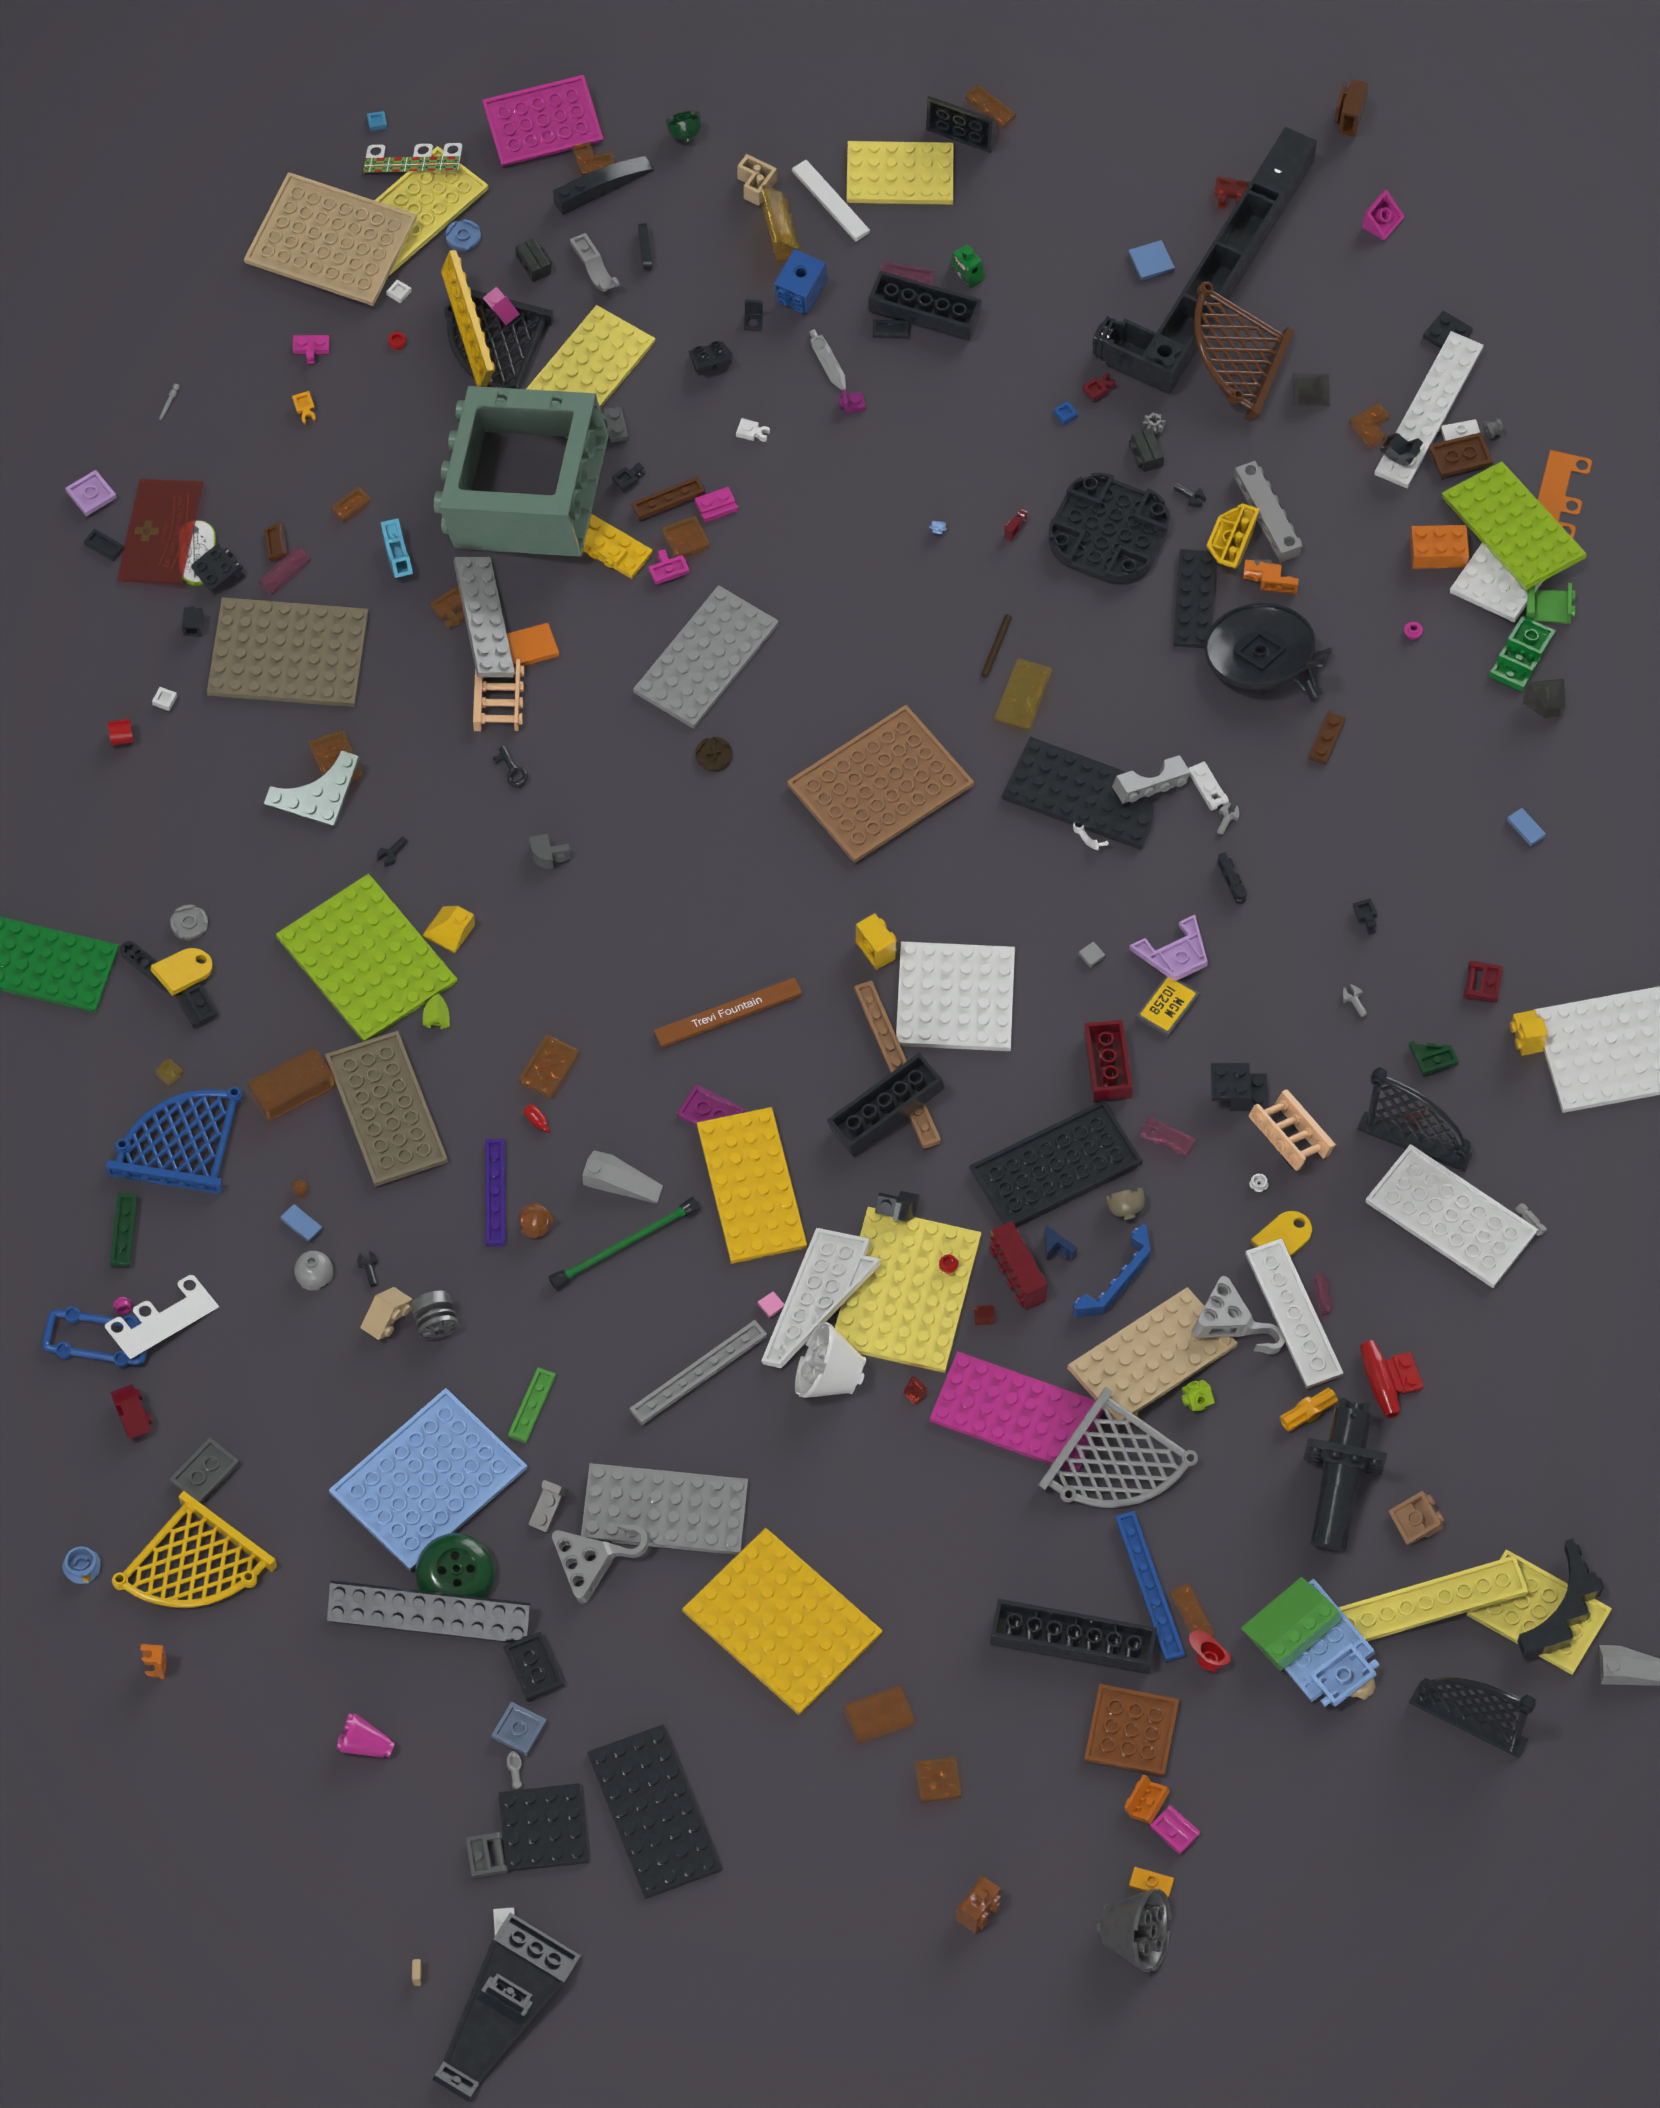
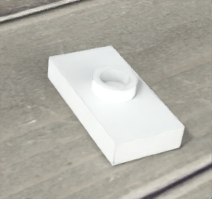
[1440,419,1480,441]

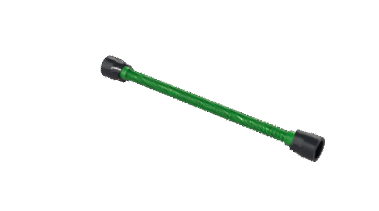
[548,1197,700,1290]

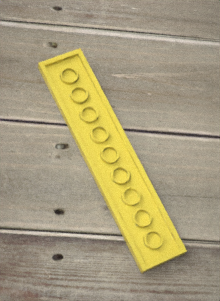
[1338,1556,1528,1641]

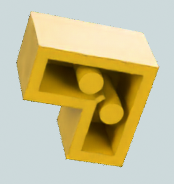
[1510,1010,1548,1056]

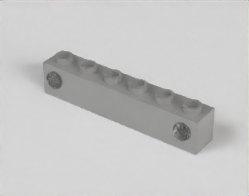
[1234,461,1302,563]

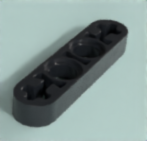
[120,941,169,993]

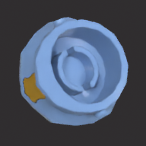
[62,1546,101,1584]

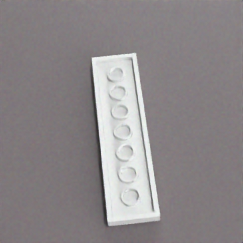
[1245,1238,1343,1389]

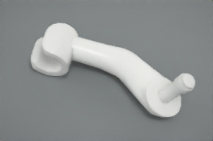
[1073,823,1109,851]

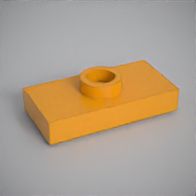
[1129,1867,1174,1899]

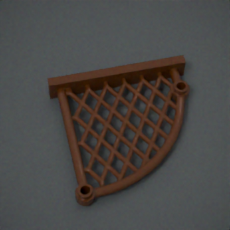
[1194,282,1294,421]

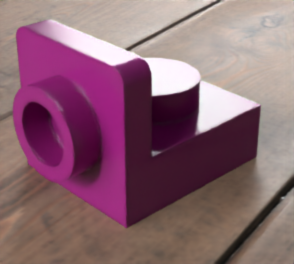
[838,389,866,414]

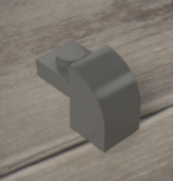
[529,834,571,869]

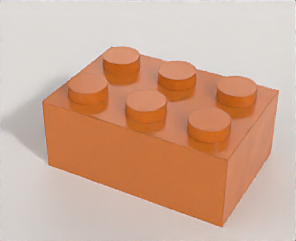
[1409,525,1469,569]

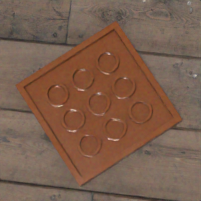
[1084,1684,1179,1777]

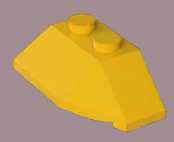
[1206,503,1260,569]

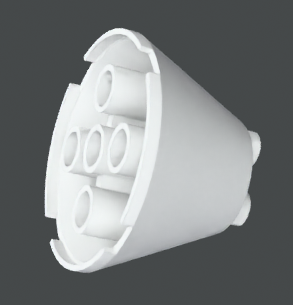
[795,1322,866,1398]

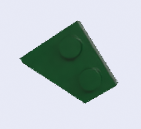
[1409,1041,1459,1076]

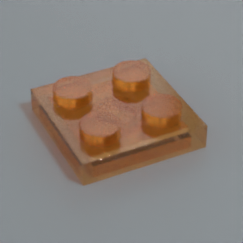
[662,516,710,557]
[915,1757,961,1802]

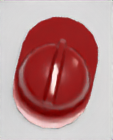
[1189,1630,1231,1673]

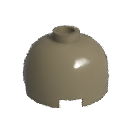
[1105,1188,1145,1220]

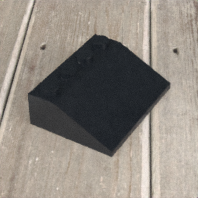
[926,96,1000,153]

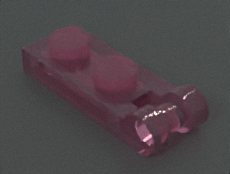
[1139,1117,1196,1157]

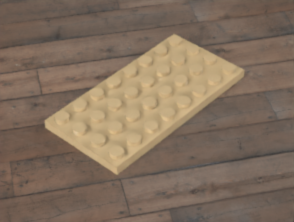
[1067,1287,1238,1425]

